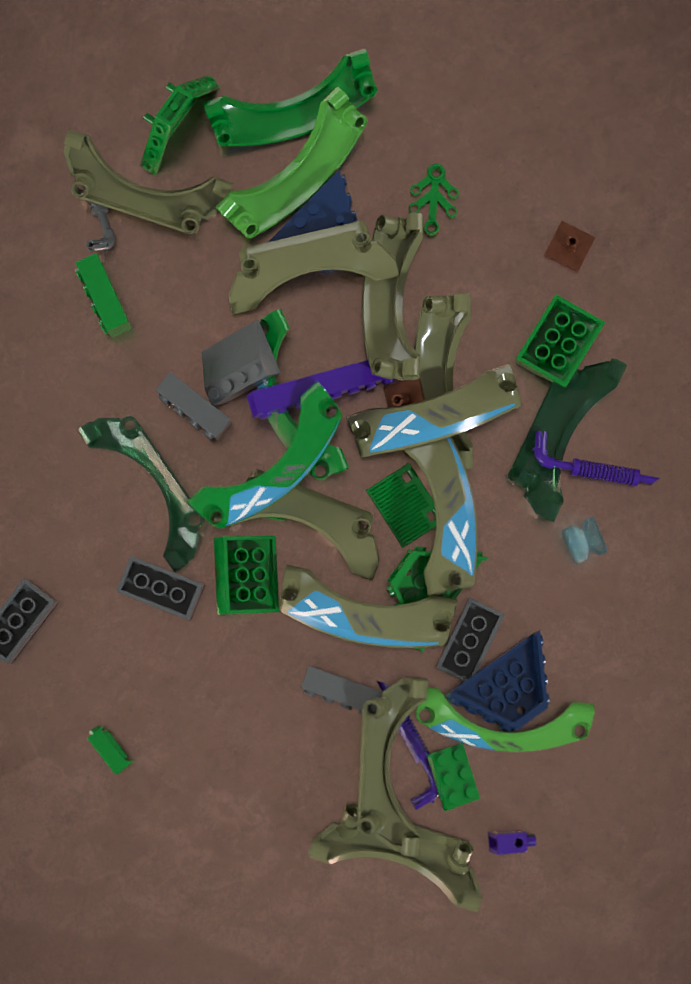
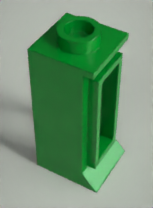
[87,726,135,775]

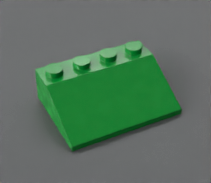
[516,294,606,388]
[214,536,279,615]

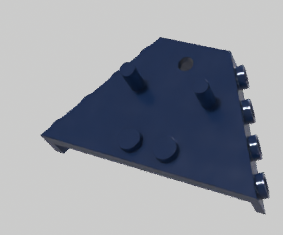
[268,170,358,274]
[444,630,550,732]

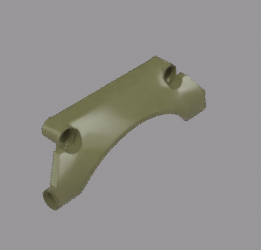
[64,129,233,234]
[228,221,399,315]
[214,469,380,581]
[357,677,428,856]
[308,804,483,913]

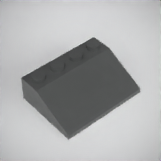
[202,320,281,406]

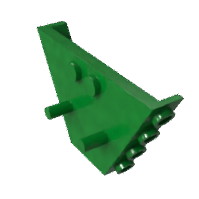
[140,76,220,175]
[387,546,488,653]

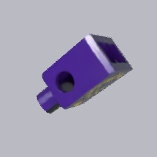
[488,830,536,855]

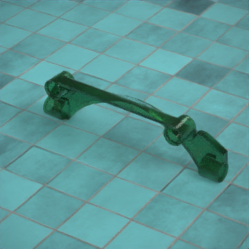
[508,358,627,522]
[78,416,205,572]

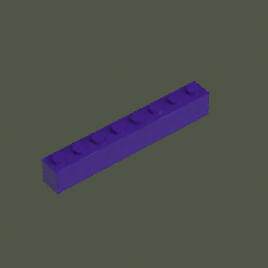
[246,360,394,419]

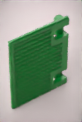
[366,463,437,548]

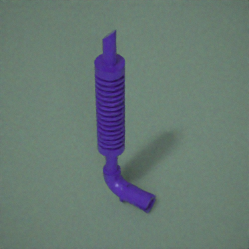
[533,431,660,486]
[377,681,439,810]

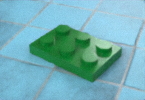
[427,743,480,811]

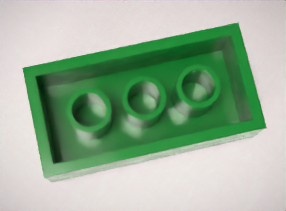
[75,253,132,338]

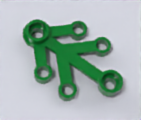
[408,164,459,236]

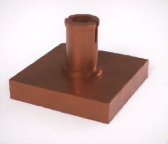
[544,221,595,272]
[383,377,426,407]

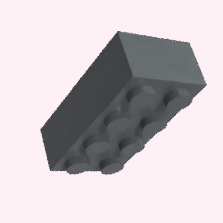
[156,372,233,442]
[116,556,204,621]
[0,578,58,664]
[435,598,505,682]
[301,666,382,715]

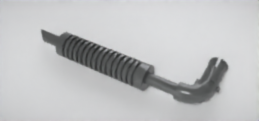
[83,185,115,252]

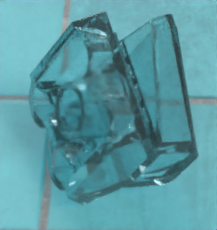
[562,517,607,565]

